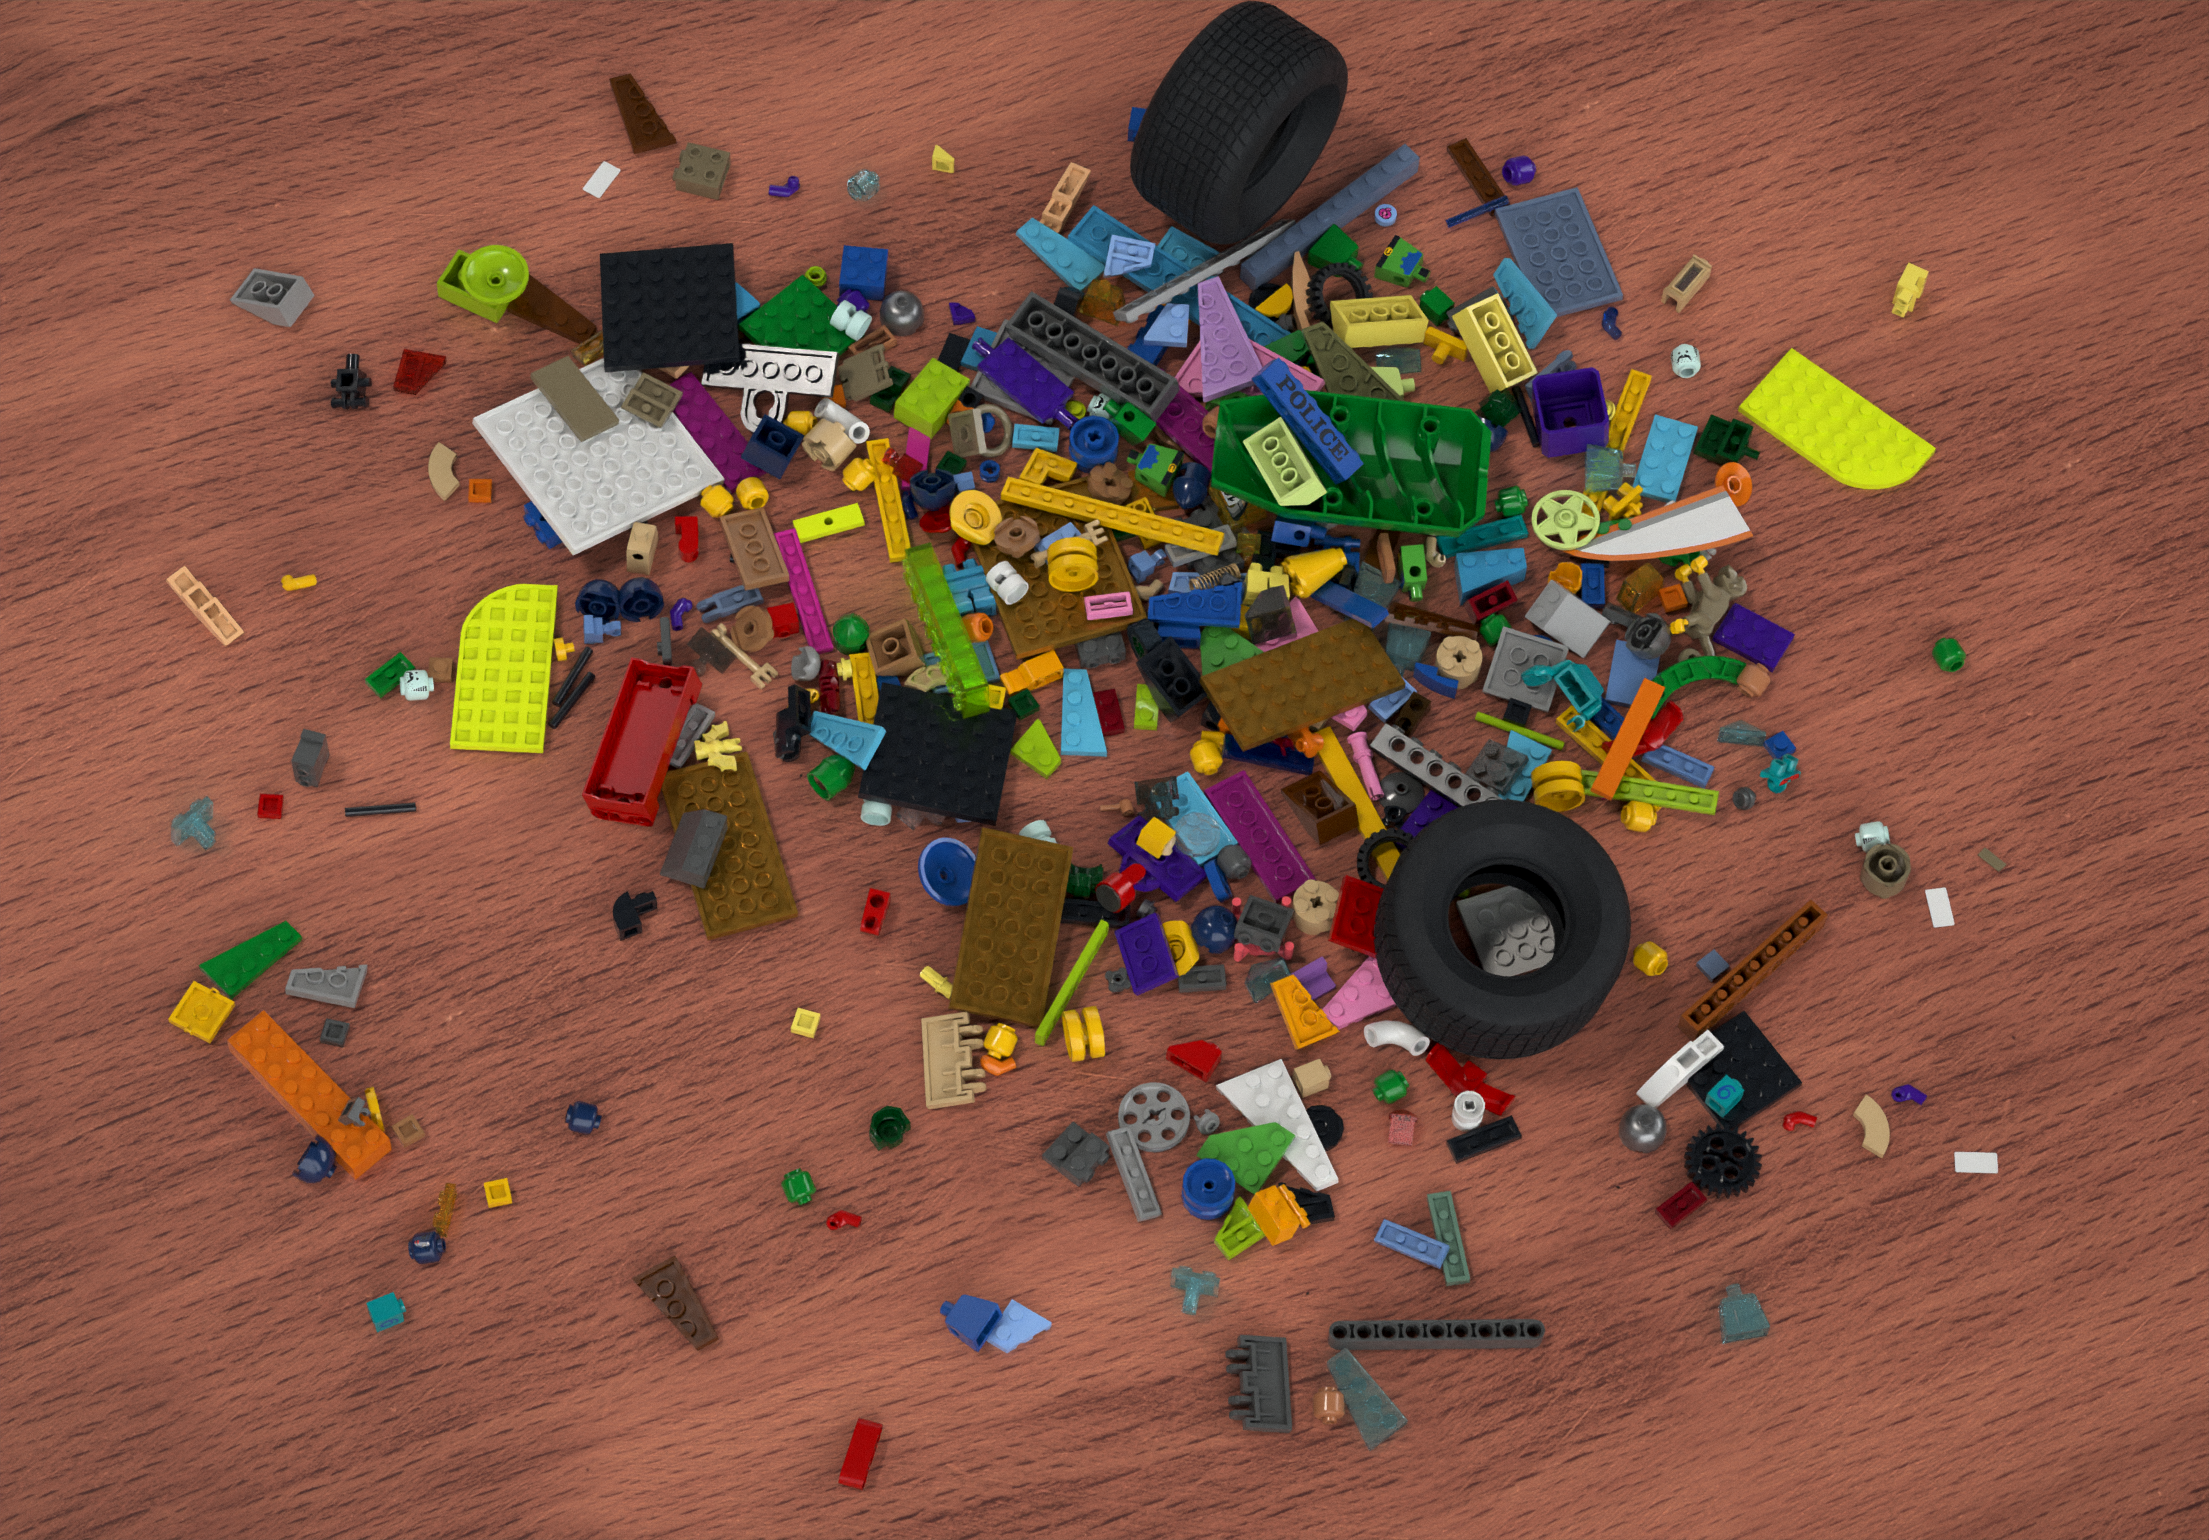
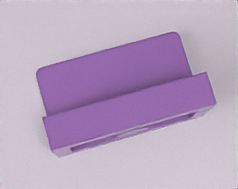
[1288,957,1336,1001]

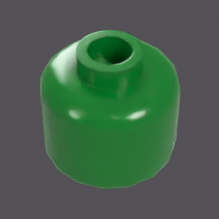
[1494,485,1529,518]
[1479,613,1513,647]
[1932,638,1966,672]
[1372,1069,1409,1105]
[781,1168,816,1206]

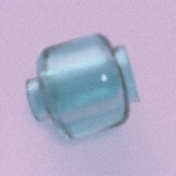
[847,169,880,202]

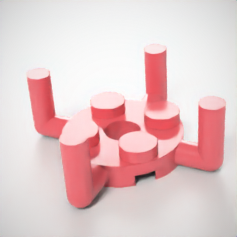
[1231,896,1294,962]

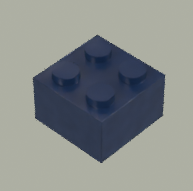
[741,414,805,479]

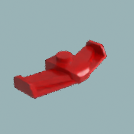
[1601,700,1684,757]
[1425,1043,1516,1116]

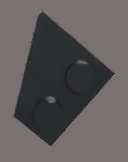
[1278,1182,1335,1227]

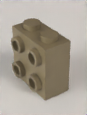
[673,142,731,200]

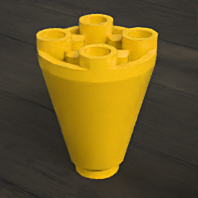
[1280,548,1347,599]

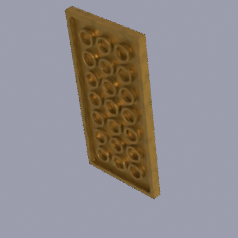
[1200,618,1406,752]
[661,751,798,941]
[948,827,1074,1028]

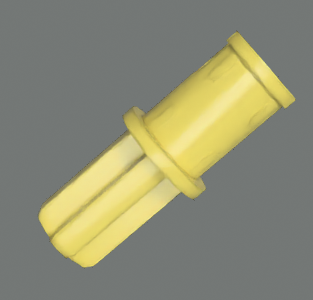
[920,966,952,1000]

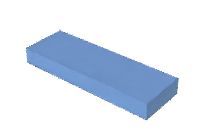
[1641,745,1714,789]
[1374,1219,1450,1269]

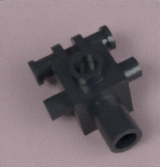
[331,354,372,410]

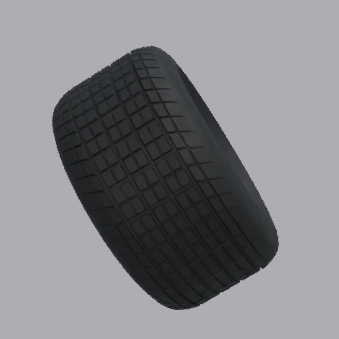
[1130,1,1348,244]
[1374,800,1631,1059]

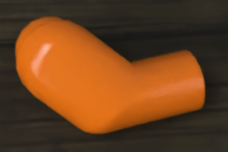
[980,1055,1016,1076]

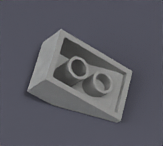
[230,268,315,327]
[1524,579,1611,658]

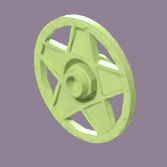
[1532,490,1600,550]

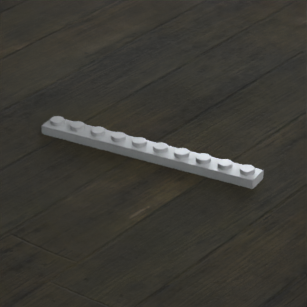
[1113,219,1296,323]

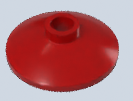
[919,506,952,533]

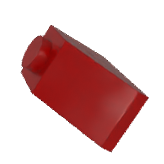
[1166,1040,1222,1083]

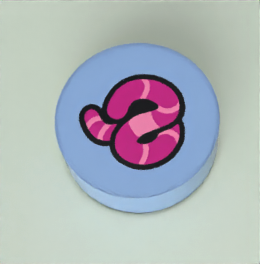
[1374,204,1397,227]

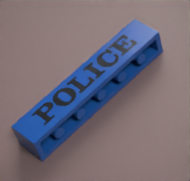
[1251,358,1364,484]

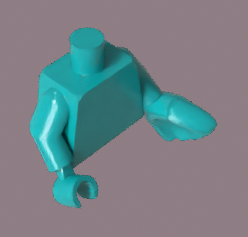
[1521,660,1604,732]

